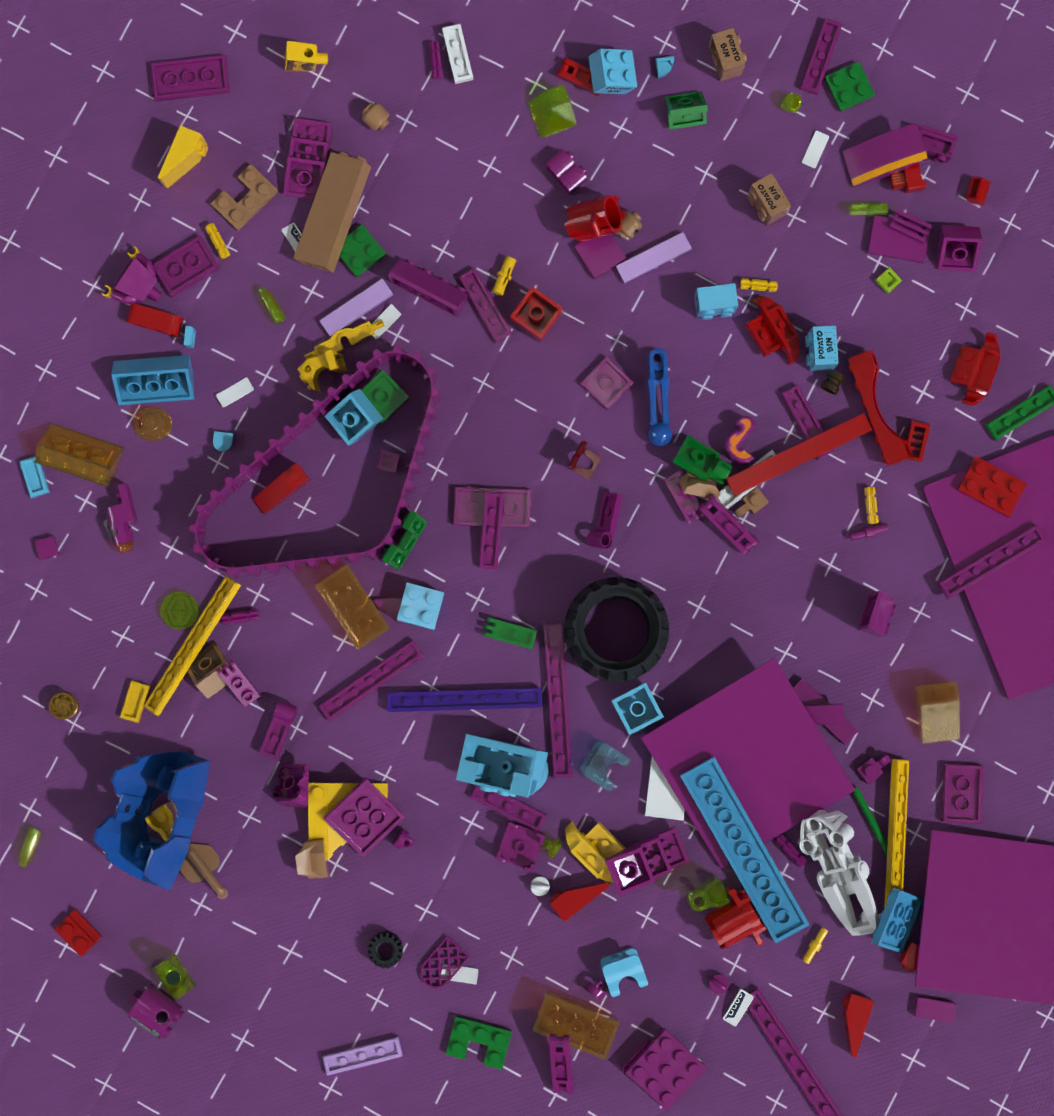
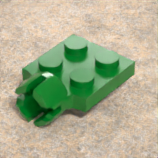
[673,435,732,485]

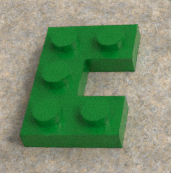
[382,510,428,571]
[446,1016,512,1070]

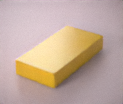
[120,680,150,723]

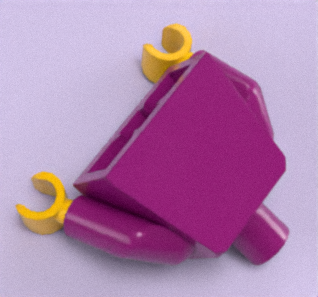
[101,246,162,304]

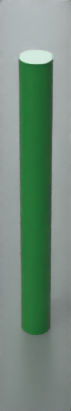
[852,786,888,858]

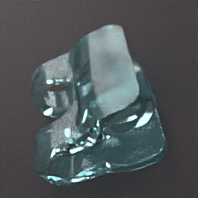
[580,741,631,792]

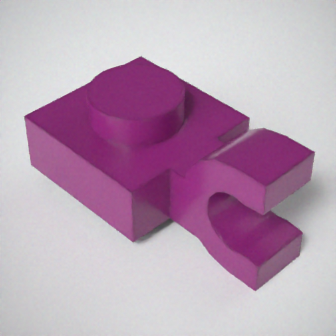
[856,753,892,785]

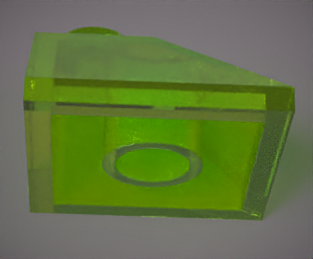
[528,84,577,138]

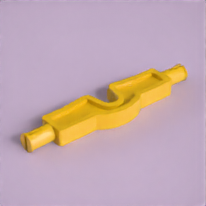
[304,319,385,360]

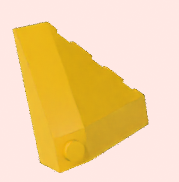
[308,782,388,860]

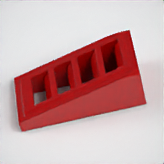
[906,419,931,462]

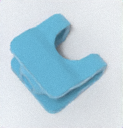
[600,947,648,998]

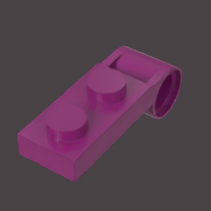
[587,492,622,549]
[259,700,298,760]

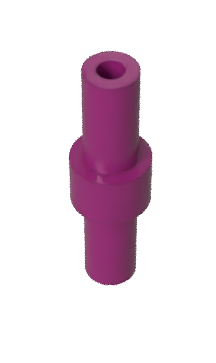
[849,523,889,541]

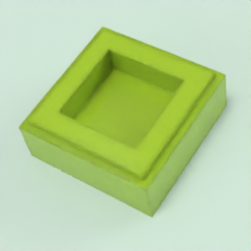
[874,267,902,294]

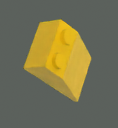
[158,125,208,188]

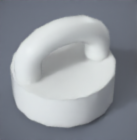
[530,876,550,896]

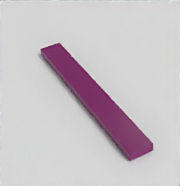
[543,623,572,778]
[748,987,843,1116]

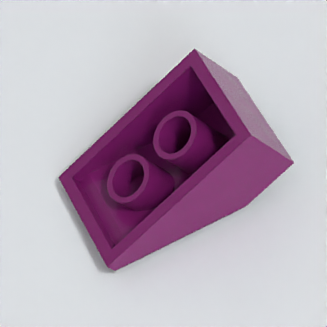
[858,591,896,637]

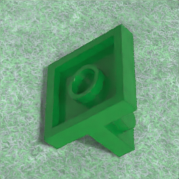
[664,91,708,130]

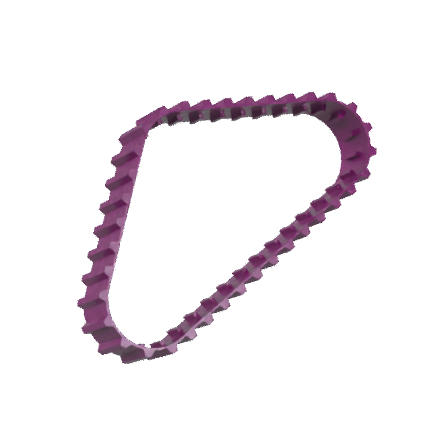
[189,346,441,578]

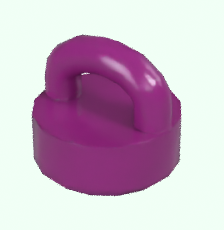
[393,829,413,849]
[709,973,729,994]
[586,979,606,999]

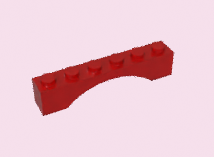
[848,350,913,466]

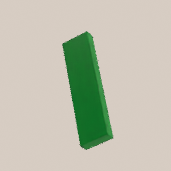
[985,385,1054,441]

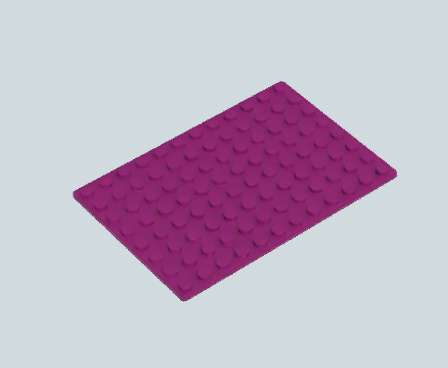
[923,435,1054,700]

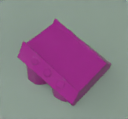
[272,764,309,808]

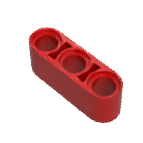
[126,303,184,337]

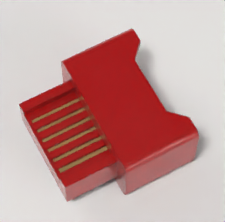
[889,163,927,193]

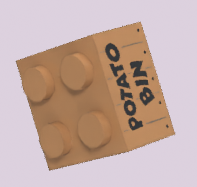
[709,28,747,82]
[747,173,791,226]

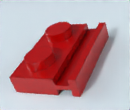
[54,909,103,957]

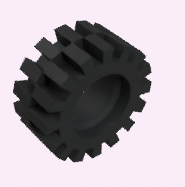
[368,931,403,969]

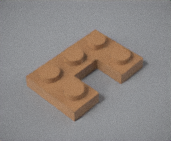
[211,164,278,231]

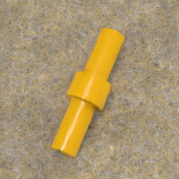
[802,927,828,964]

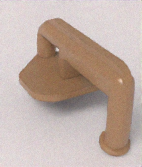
[180,843,228,899]

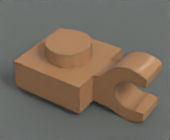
[735,487,769,518]

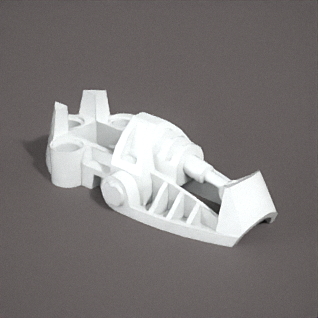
[799,810,881,936]

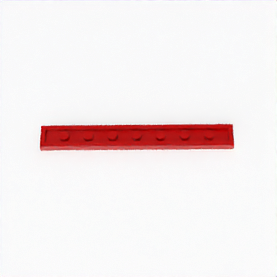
[726,413,872,496]

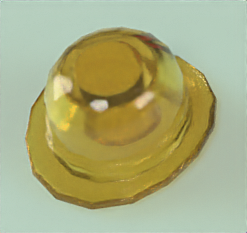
[134,407,172,441]

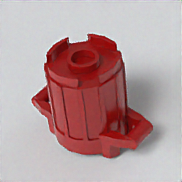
[565,195,625,242]
[704,885,767,950]

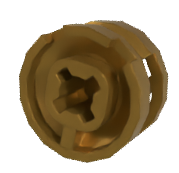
[49,693,79,720]

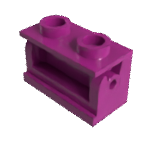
[919,125,958,163]

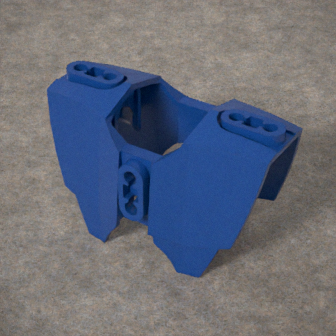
[93,751,210,891]

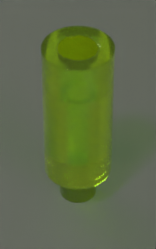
[258,287,287,324]
[18,828,42,867]

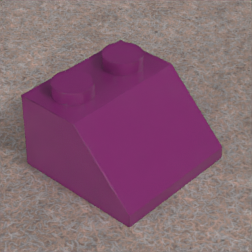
[937,225,982,272]

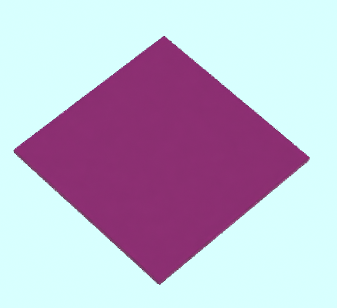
[641,658,855,869]
[914,830,1054,1004]

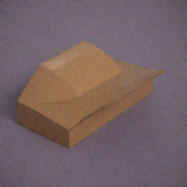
[679,471,720,498]
[295,838,329,879]

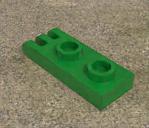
[482,617,537,649]

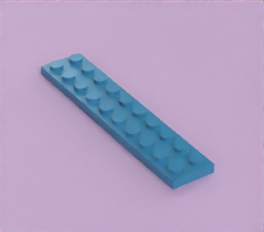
[680,756,810,943]

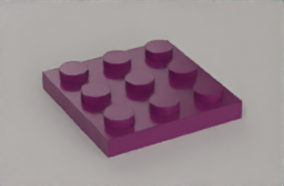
[323,777,405,857]
[624,1028,707,1111]

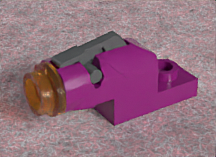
[103,483,138,553]

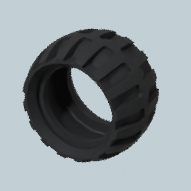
[564,577,669,682]

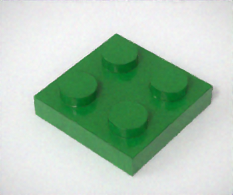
[824,62,875,112]
[340,224,386,278]
[361,370,409,424]

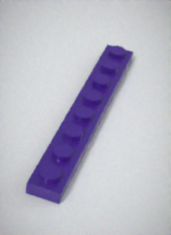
[387,688,542,712]

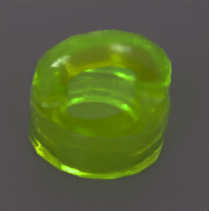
[781,93,801,113]
[543,838,562,858]

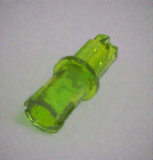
[849,202,888,217]

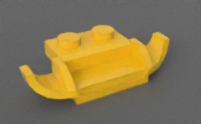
[565,821,625,883]

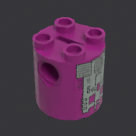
[127,984,184,1039]

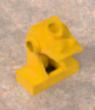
[297,349,348,392]

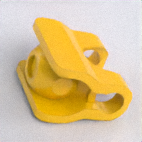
[145,802,178,842]

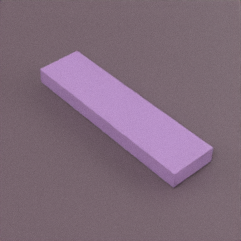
[616,232,692,284]
[320,279,393,337]
[322,1036,403,1076]

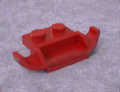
[745,296,800,365]
[950,332,1001,406]

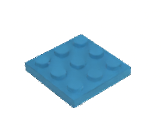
[871,888,924,954]

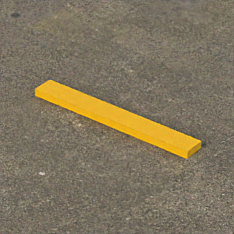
[144,576,241,716]
[884,759,909,910]

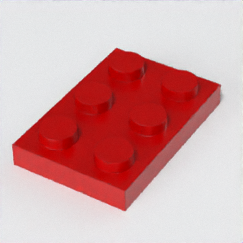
[957,456,1027,517]

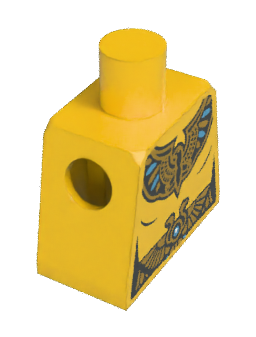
[285,41,328,71]

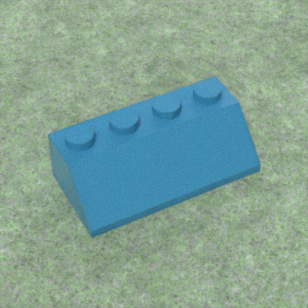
[111,355,195,405]

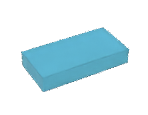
[19,456,50,498]

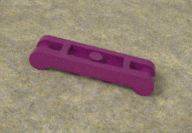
[698,494,760,555]
[549,1034,574,1094]

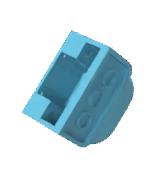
[456,734,548,798]

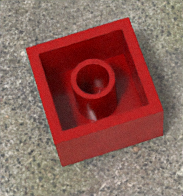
[510,286,563,343]

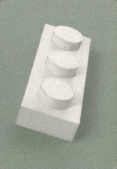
[442,24,474,84]

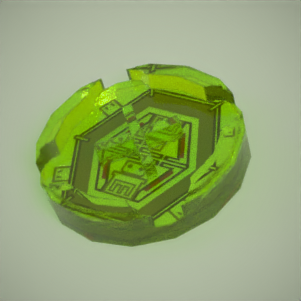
[160,591,199,630]

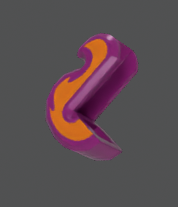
[724,416,755,464]

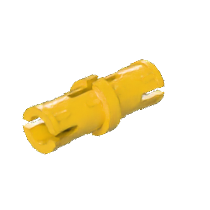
[492,256,517,296]

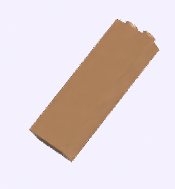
[293,152,371,273]

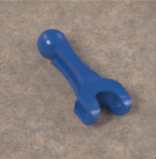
[646,348,672,446]

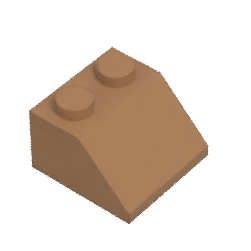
[188,641,232,699]

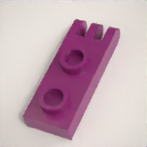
[663,470,705,525]
[216,659,260,707]

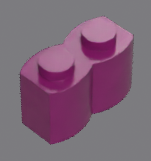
[545,149,587,195]

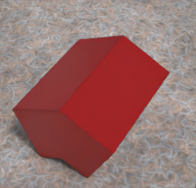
[966,176,991,207]

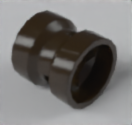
[820,369,846,395]

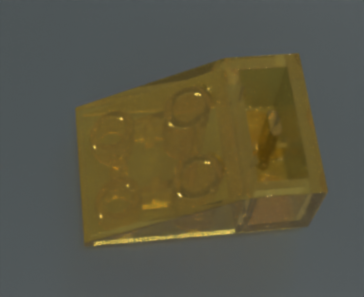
[914,682,960,744]

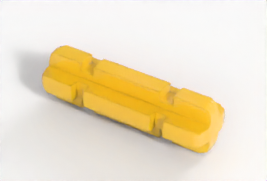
[205,223,230,259]
[740,278,778,292]
[864,487,879,524]

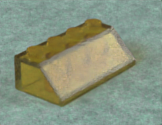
[35,423,124,487]

